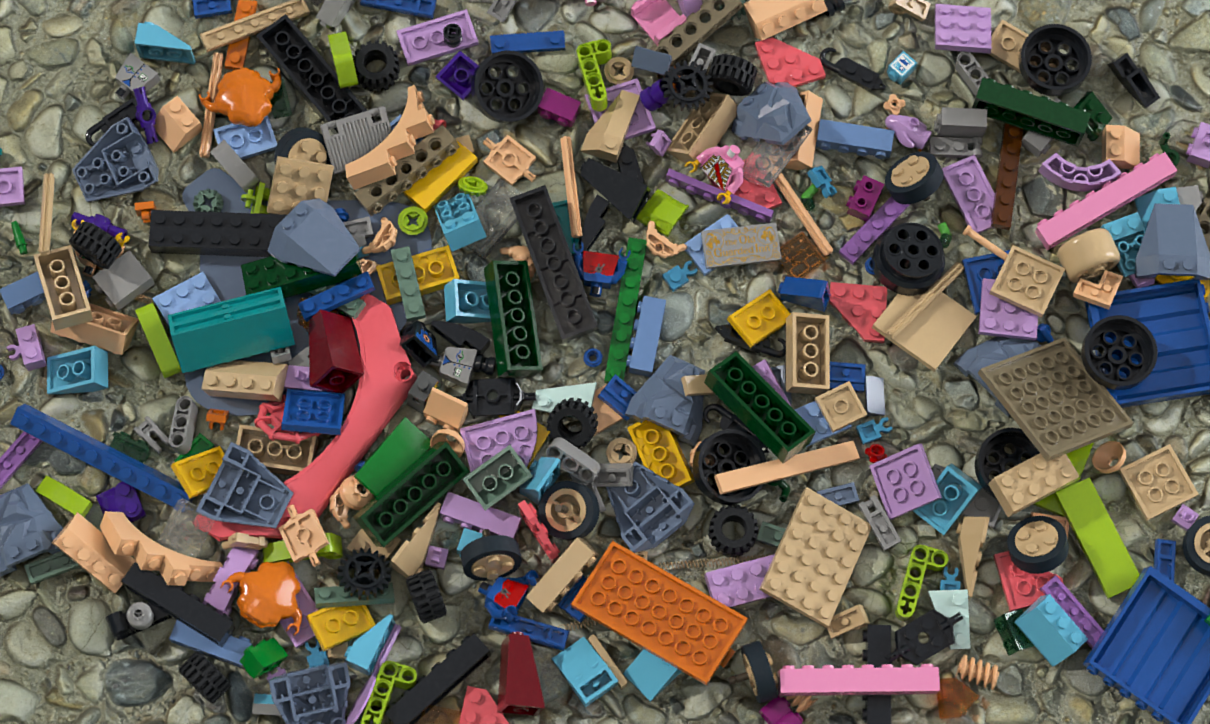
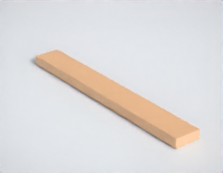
[714,441,860,495]

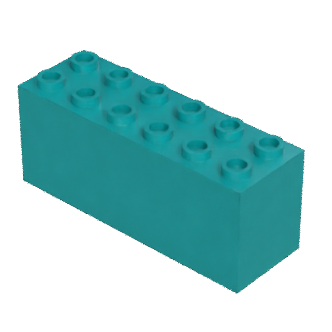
[168,287,295,373]

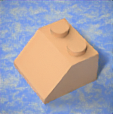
[154,96,203,153]
[1102,125,1140,169]
[423,387,469,433]

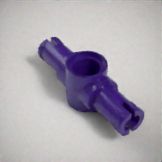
[133,86,159,144]
[71,212,128,241]

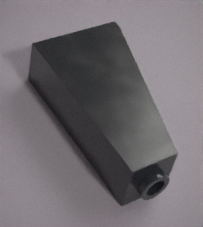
[580,158,651,223]

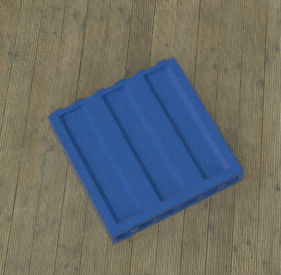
[1084,279,1210,408]
[1083,566,1210,724]

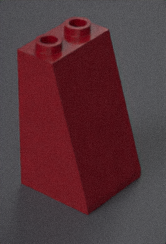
[309,309,364,393]
[497,631,545,716]

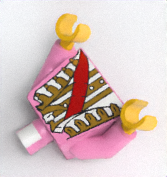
[685,145,744,205]

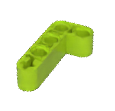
[328,31,359,89]
[576,39,612,112]
[135,302,182,379]
[262,533,343,563]
[895,545,949,621]
[361,661,417,724]

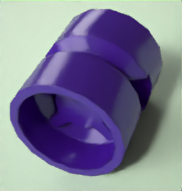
[640,78,669,112]

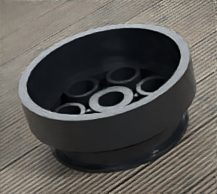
[1019,24,1092,96]
[471,50,544,123]
[871,223,945,296]
[1081,315,1158,390]
[975,428,1040,499]
[692,429,767,505]

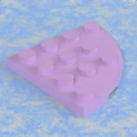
[460,409,538,503]

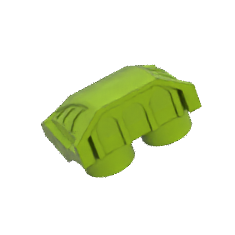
[636,189,689,237]

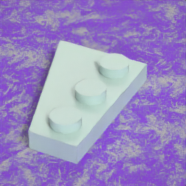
[532,382,597,419]
[928,589,970,649]

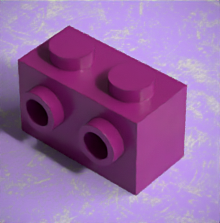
[538,87,581,128]
[846,175,884,222]

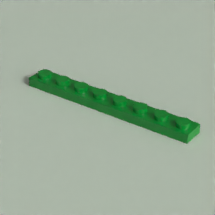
[604,237,647,383]

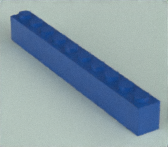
[10,404,194,512]

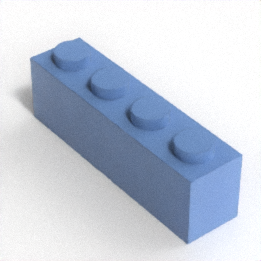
[816,119,894,159]
[0,272,46,315]
[626,296,666,377]
[169,620,252,669]

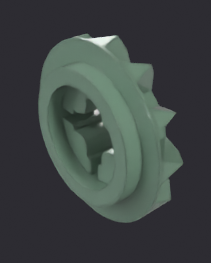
[193,188,223,212]

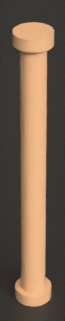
[962,225,1008,261]

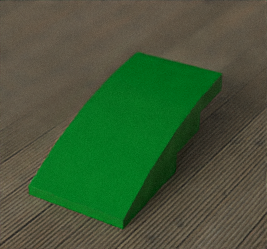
[353,417,431,497]

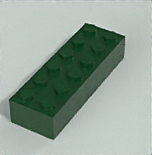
[972,78,1091,147]
[241,233,362,299]
[484,260,543,377]
[704,351,816,463]
[353,441,470,547]

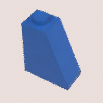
[778,276,831,312]

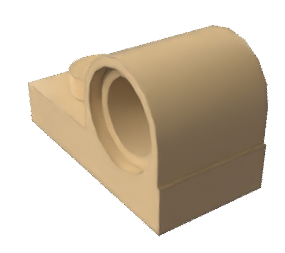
[888,0,931,21]
[827,604,870,638]

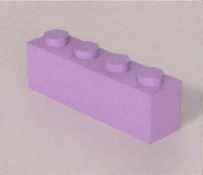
[440,492,521,539]

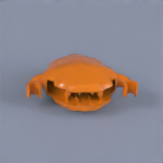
[199,67,282,127]
[220,561,302,636]

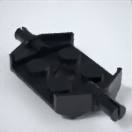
[453,378,536,419]
[886,609,963,666]

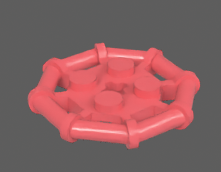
[254,395,322,444]

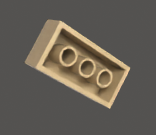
[33,245,93,331]
[786,312,830,395]
[236,424,318,476]
[988,453,1080,517]

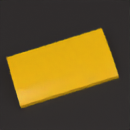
[402,140,478,213]
[376,245,460,305]
[627,419,695,488]

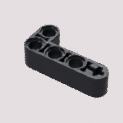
[105,603,172,640]

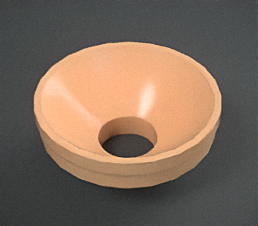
[430,429,465,458]
[1092,441,1126,474]
[339,475,374,510]

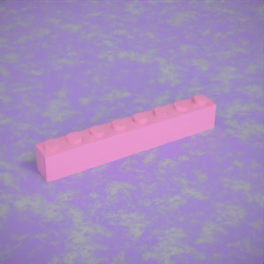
[1035,152,1177,251]
[777,664,940,696]

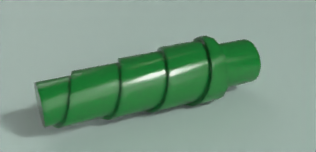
[11,221,28,255]

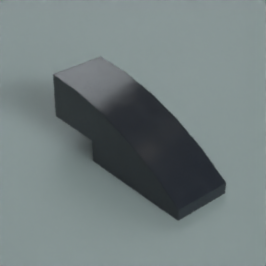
[1107,53,1160,108]
[582,194,610,254]
[430,321,490,354]

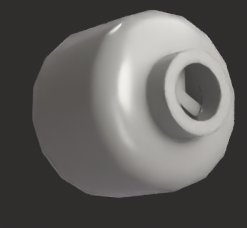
[126,602,154,630]

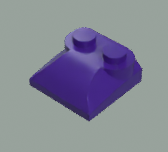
[435,51,478,101]
[96,481,146,523]

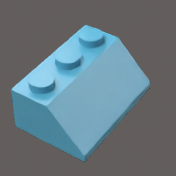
[1135,187,1180,230]
[1014,594,1088,667]

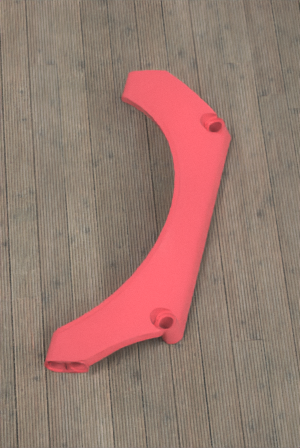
[192,294,417,542]

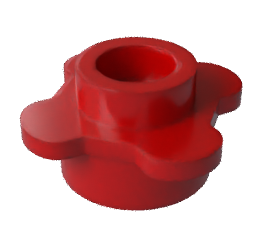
[865,444,887,463]

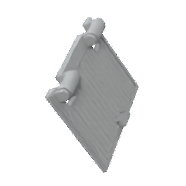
[320,106,392,174]

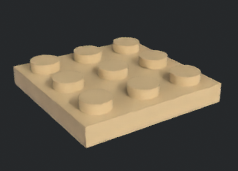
[267,156,334,215]
[989,245,1065,318]
[1118,444,1199,521]

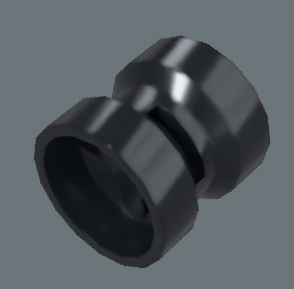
[824,0,846,18]
[443,23,462,48]
[473,354,496,376]

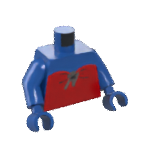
[572,242,631,297]
[478,570,539,624]

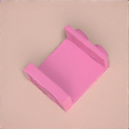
[631,0,687,46]

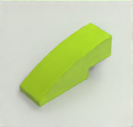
[35,475,93,517]

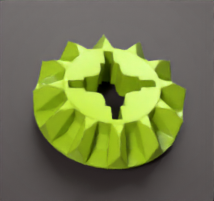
[457,176,488,197]
[398,206,428,236]

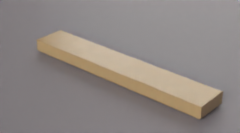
[200,0,310,52]

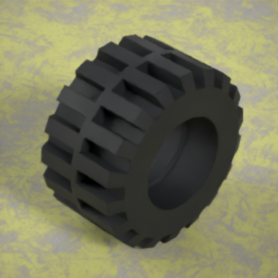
[353,40,400,92]
[708,54,758,96]
[69,221,122,269]
[547,397,598,449]
[708,504,758,557]
[406,569,447,624]
[179,651,231,704]

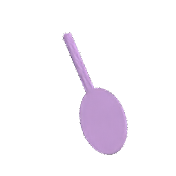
[345,624,402,724]

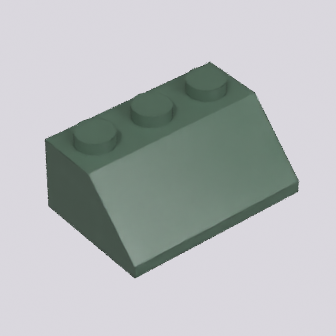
[463,445,533,511]

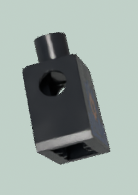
[400,321,438,368]

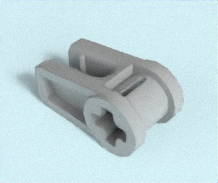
[133,416,170,454]

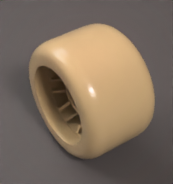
[1057,228,1120,283]

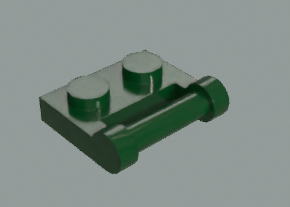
[1073,91,1113,142]

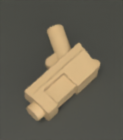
[222,532,268,550]

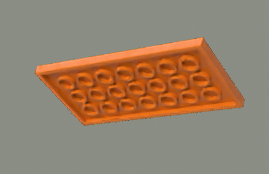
[571,541,748,686]

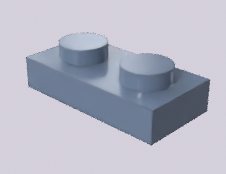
[816,482,859,507]

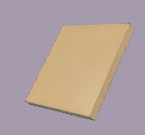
[872,292,977,372]

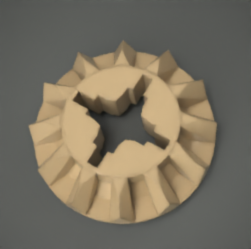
[604,57,634,85]
[606,438,637,463]

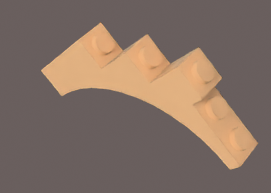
[345,85,435,190]
[99,511,223,586]

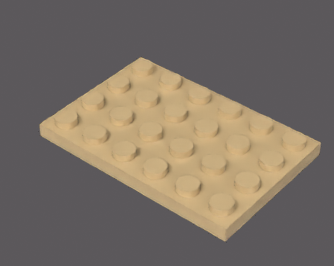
[759,487,871,628]

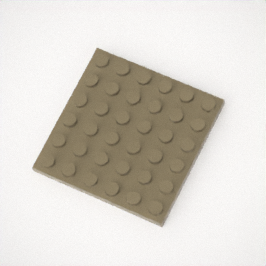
[978,337,1134,461]

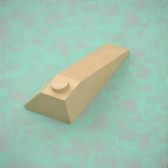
[581,90,640,163]
[391,502,442,577]
[956,517,990,601]

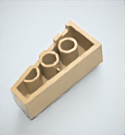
[526,538,600,613]

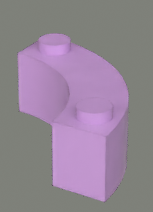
[1039,153,1122,192]
[203,546,259,616]

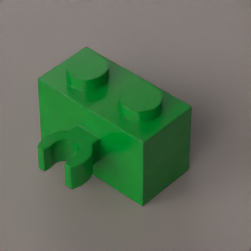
[239,637,288,679]

